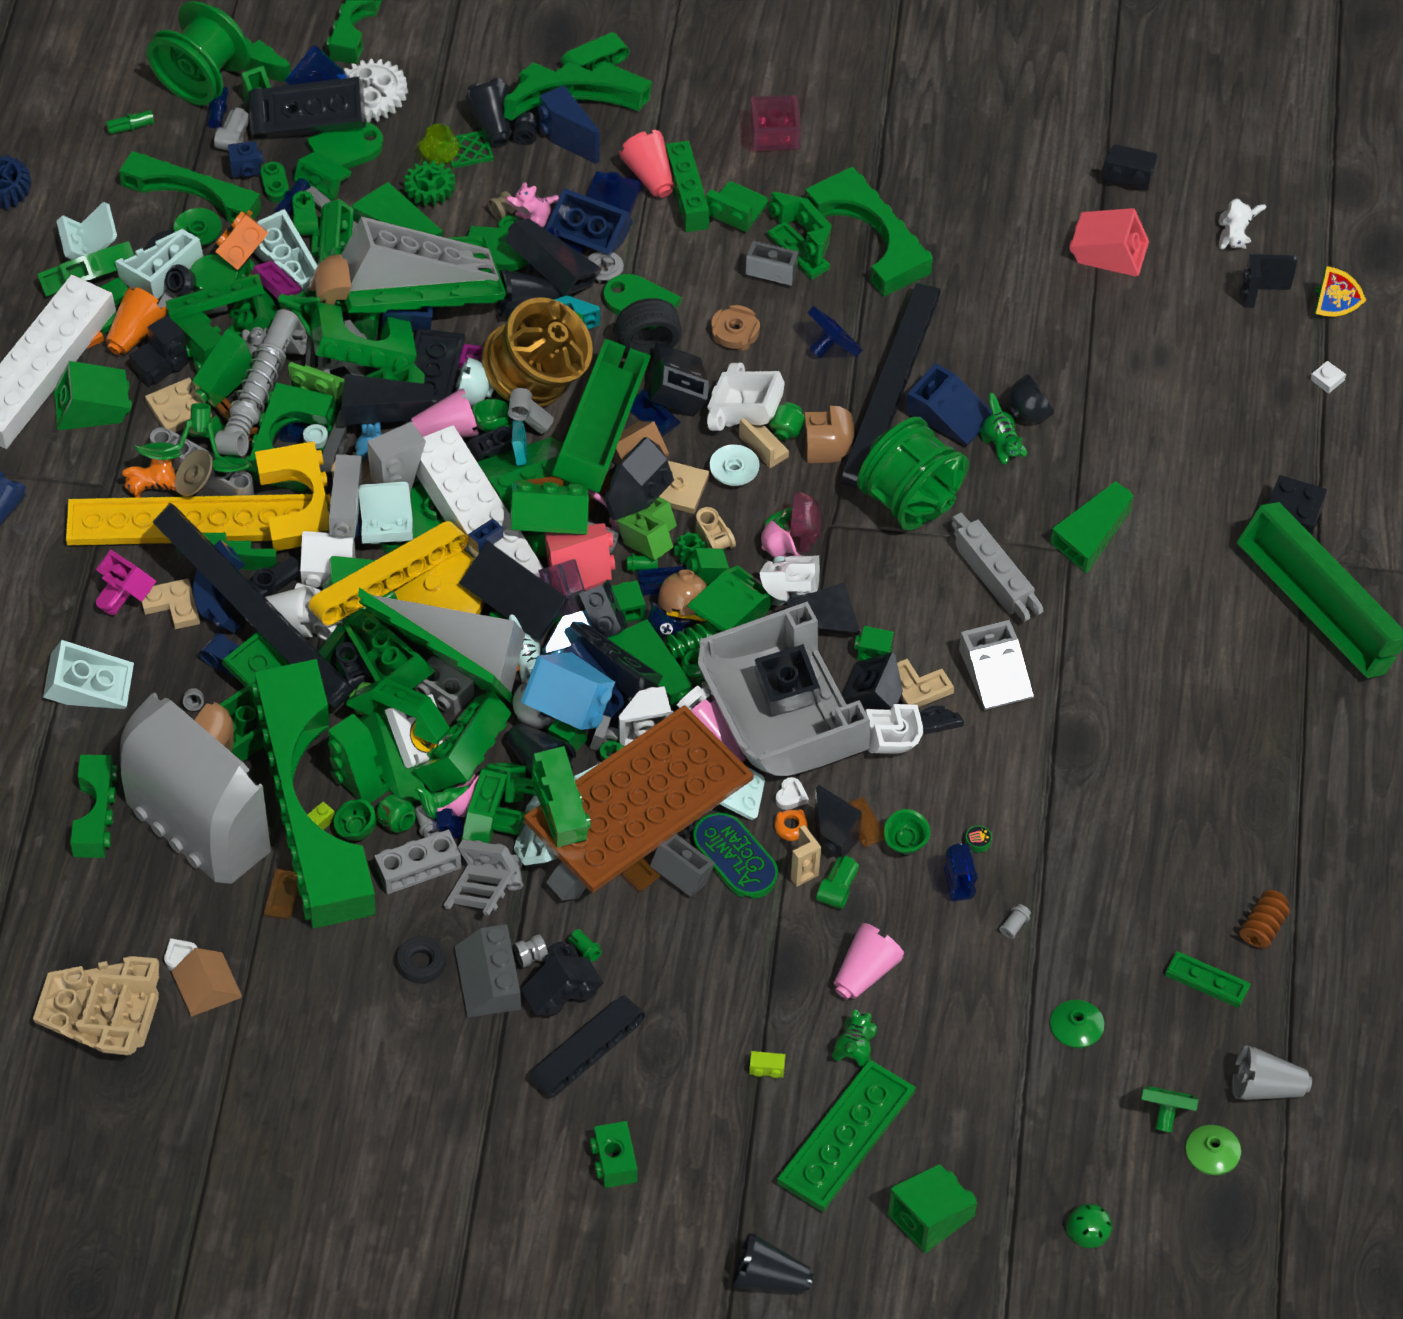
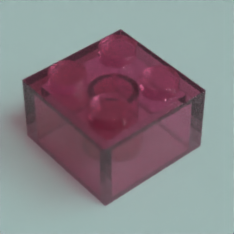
[750,95,801,151]

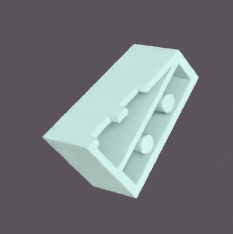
[115,229,203,299]

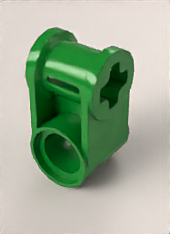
[292,191,319,237]

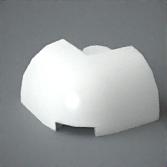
[760,556,820,601]
[865,704,923,754]

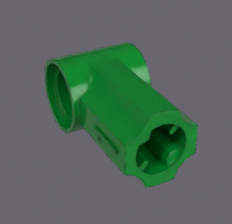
[816,856,859,910]

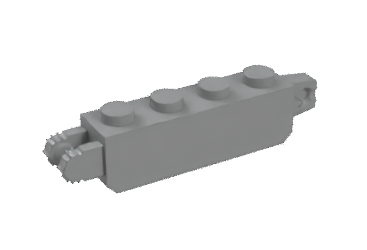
[952,513,1044,622]

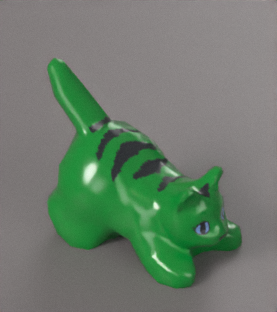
[979,393,1028,465]
[832,1009,877,1067]

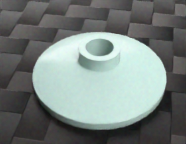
[710,445,759,486]

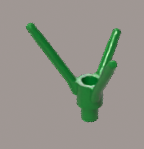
[278,293,340,340]

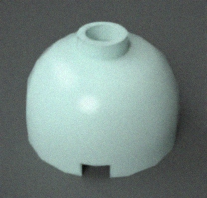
[456,357,494,407]

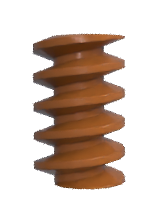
[1239,890,1290,949]

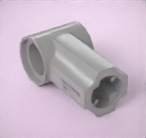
[214,108,250,151]
[508,388,554,434]

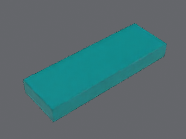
[512,420,527,466]

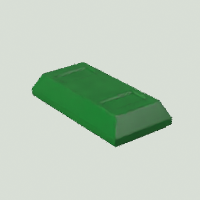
[493,807,527,836]

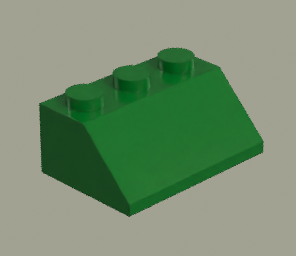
[509,480,589,535]

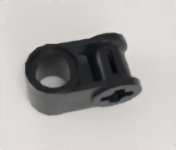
[467,426,513,462]
[334,642,374,689]

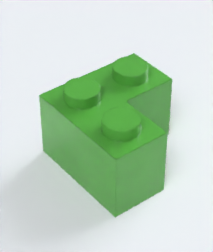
[616,497,677,560]

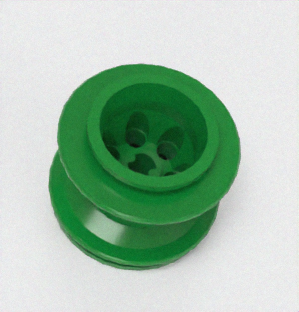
[146,1,250,105]

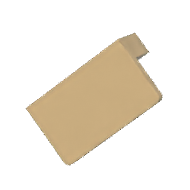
[739,418,789,469]
[791,825,821,887]

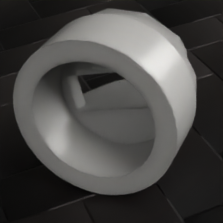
[183,688,204,711]

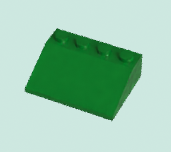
[477,437,574,514]

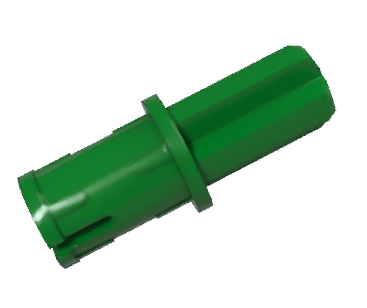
[106,110,154,134]

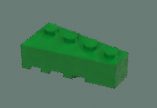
[413,691,512,793]

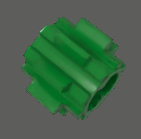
[674,532,705,564]

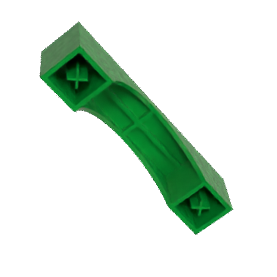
[251,659,375,929]

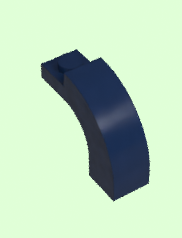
[193,540,245,633]

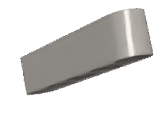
[150,428,254,496]

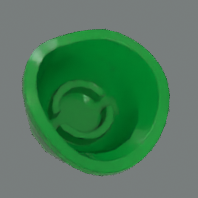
[884,809,931,855]

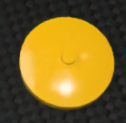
[391,550,485,615]

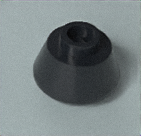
[165,264,196,297]

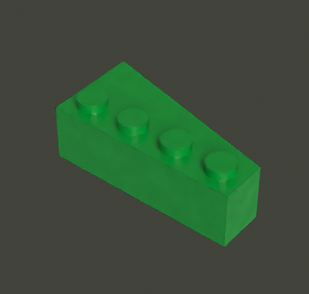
[342,607,435,689]

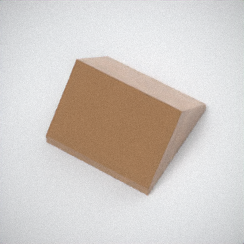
[612,421,669,465]
[172,948,242,1017]

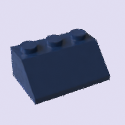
[545,188,633,256]

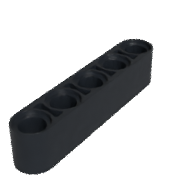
[530,995,645,1098]

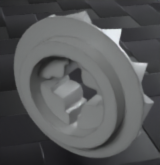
[588,252,624,283]

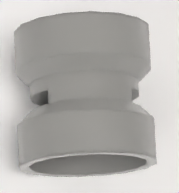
[514,934,548,968]

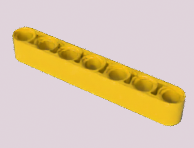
[308,521,468,625]

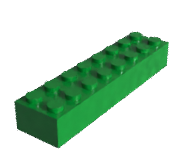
[552,338,651,493]
[1237,502,1403,678]

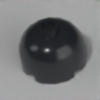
[1008,374,1054,424]

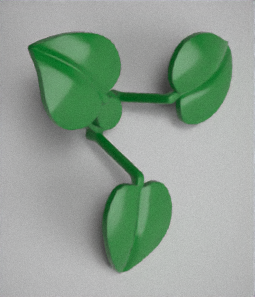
[135,403,252,472]

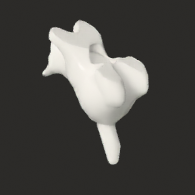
[1219,199,1266,249]

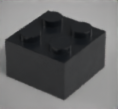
[1269,475,1327,536]
[755,644,821,717]

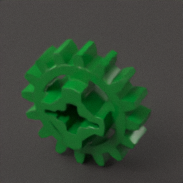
[404,160,455,206]

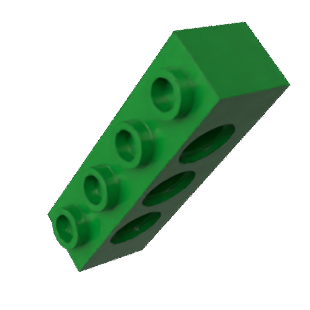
[666,140,709,233]

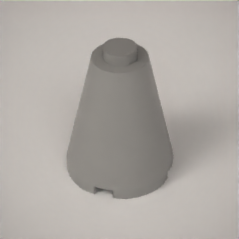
[1232,1045,1312,1100]

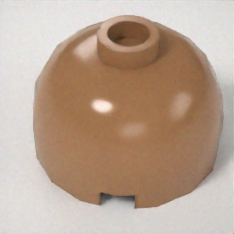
[658,570,707,616]

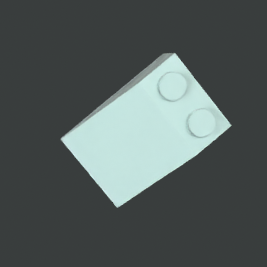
[43,640,134,709]

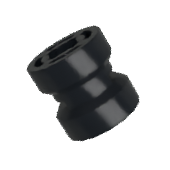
[513,112,538,145]

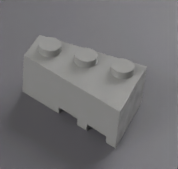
[367,422,426,492]

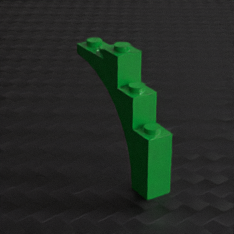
[503,61,652,120]

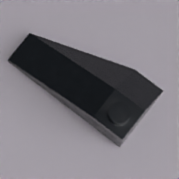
[570,621,663,702]

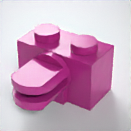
[96,550,157,615]

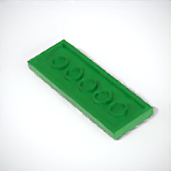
[777,1060,916,1213]

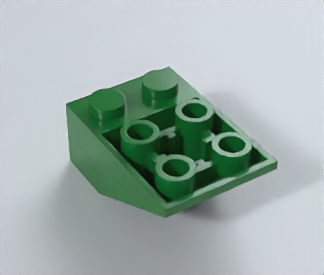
[687,565,774,632]

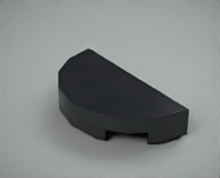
[920,706,964,735]

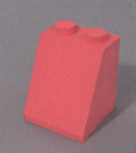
[1070,208,1149,276]
[545,523,615,595]

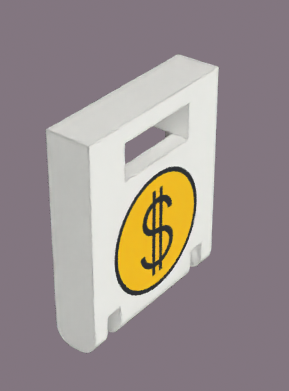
[385,694,445,768]

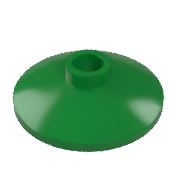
[174,208,222,246]
[1050,1000,1104,1048]

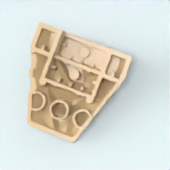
[33,956,159,1055]

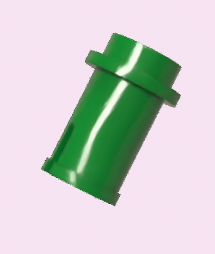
[626,553,658,573]
[568,929,602,962]

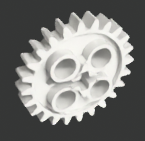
[338,59,408,123]

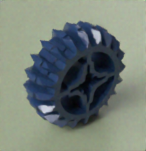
[0,154,32,210]

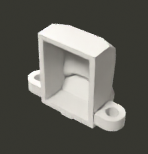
[707,363,785,431]

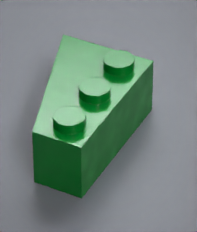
[173,312,222,372]
[328,713,389,804]
[532,746,591,848]

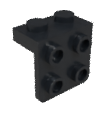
[1102,145,1158,190]
[1240,254,1297,308]

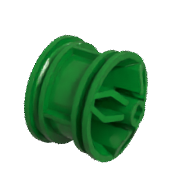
[857,417,969,530]

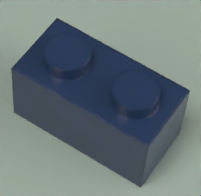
[468,518,503,553]

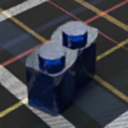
[944,843,978,901]

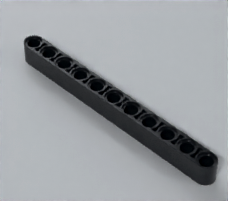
[841,282,941,488]
[152,503,355,709]

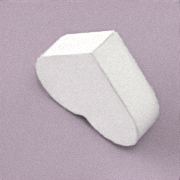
[776,777,809,810]
[164,938,197,971]

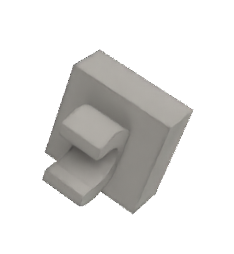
[590,715,619,751]

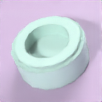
[303,424,328,449]

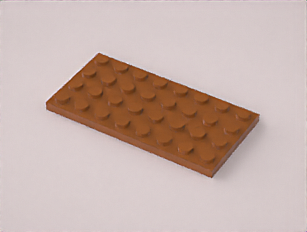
[523,705,754,893]

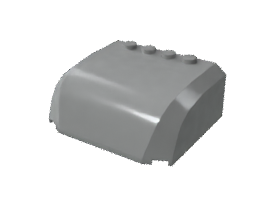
[698,601,870,776]
[120,692,271,884]

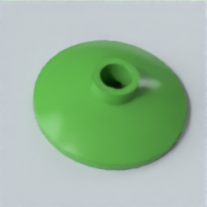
[1186,1125,1241,1175]

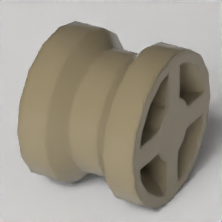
[488,191,517,221]

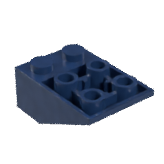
[906,363,992,447]

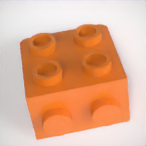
[215,210,269,270]

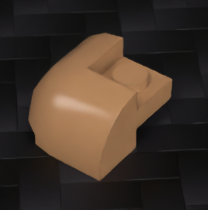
[309,254,351,305]
[805,406,855,463]
[194,702,234,752]

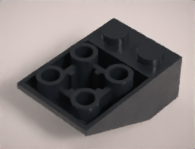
[650,342,709,416]

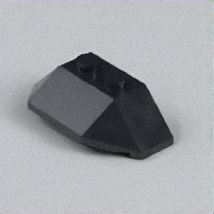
[604,437,674,520]

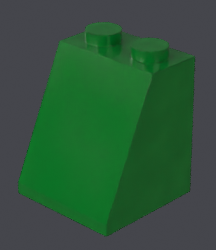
[53,361,132,430]
[888,1164,977,1254]

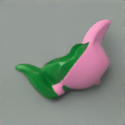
[761,507,802,558]
[415,774,480,819]

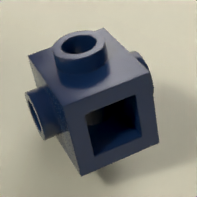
[228,141,264,178]

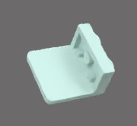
[57,202,117,260]
[359,482,413,544]
[708,767,765,820]

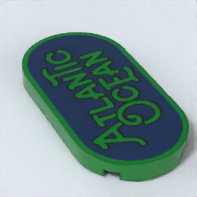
[694,813,778,899]

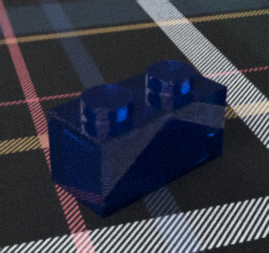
[436,808,463,839]

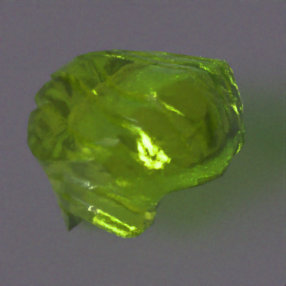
[418,123,460,165]

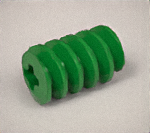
[665,621,718,662]

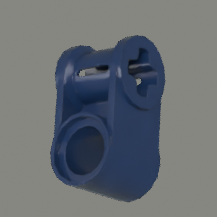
[199,633,239,679]

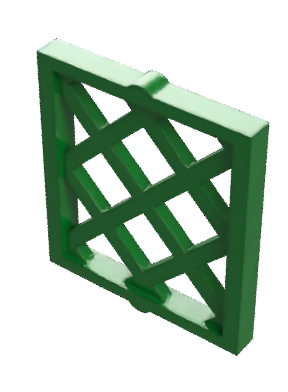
[443,131,494,169]

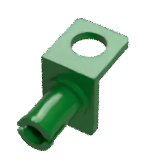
[487,762,537,803]

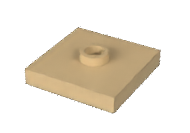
[659,461,709,514]

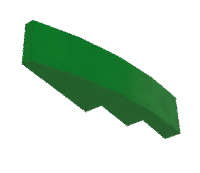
[177,533,277,571]

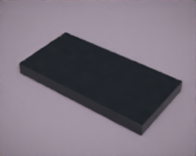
[414,329,465,403]
[459,541,569,641]

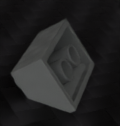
[455,924,521,1018]

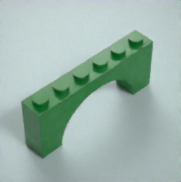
[805,166,933,297]

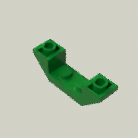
[769,191,832,265]
[346,678,450,745]
[462,765,507,844]

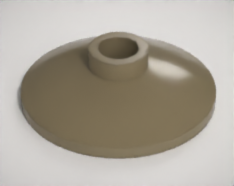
[175,450,213,496]

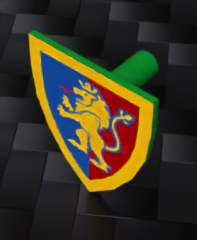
[1315,266,1366,317]

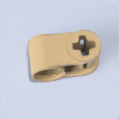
[695,507,736,549]

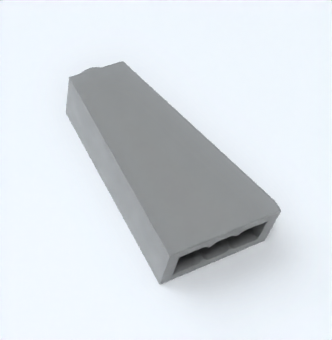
[329,455,362,537]

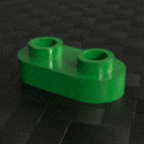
[261,162,289,203]

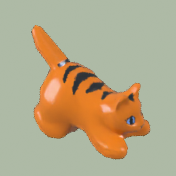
[122,459,193,498]

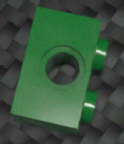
[590,1121,638,1188]

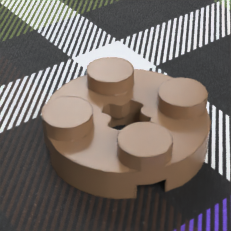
[711,305,760,351]

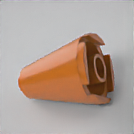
[106,286,169,355]

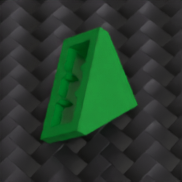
[344,312,381,341]

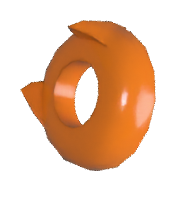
[774,809,808,841]

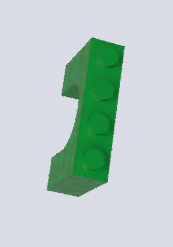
[310,302,417,372]
[244,382,336,493]

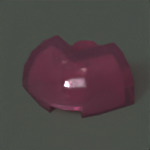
[790,492,823,553]

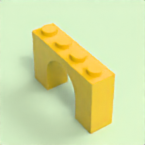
[255,441,331,551]

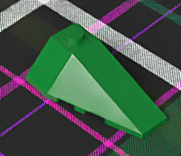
[228,259,278,337]
[359,704,425,804]

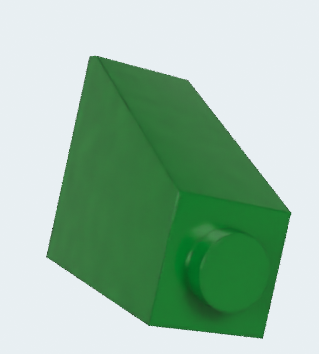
[192,328,254,407]

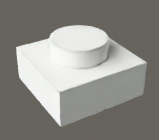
[1310,361,1346,393]

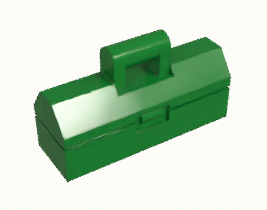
[311,199,354,266]

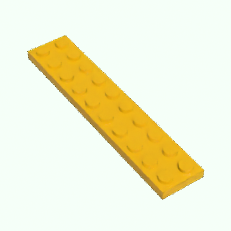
[66,494,313,545]

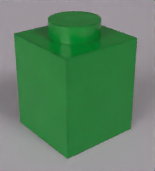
[686,548,729,584]

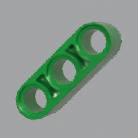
[560,32,630,71]

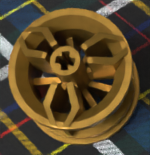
[482,298,593,408]

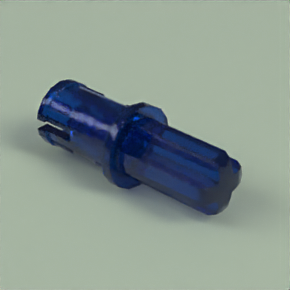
[207,87,229,129]
[275,178,311,215]

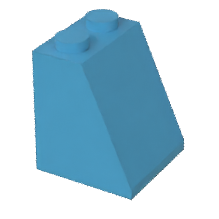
[521,652,615,730]

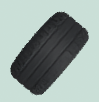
[616,298,682,358]

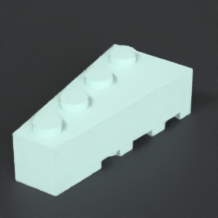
[253,209,317,292]

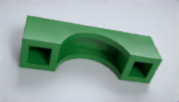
[326,0,382,65]
[71,755,118,858]

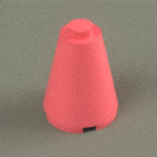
[619,130,675,198]

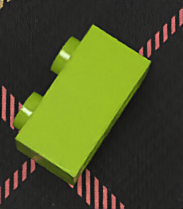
[308,802,335,830]
[750,1051,786,1078]

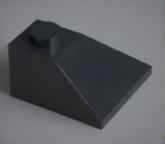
[842,652,903,710]
[814,785,862,859]

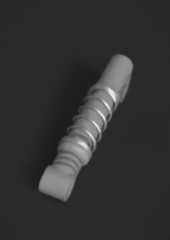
[215,309,310,456]

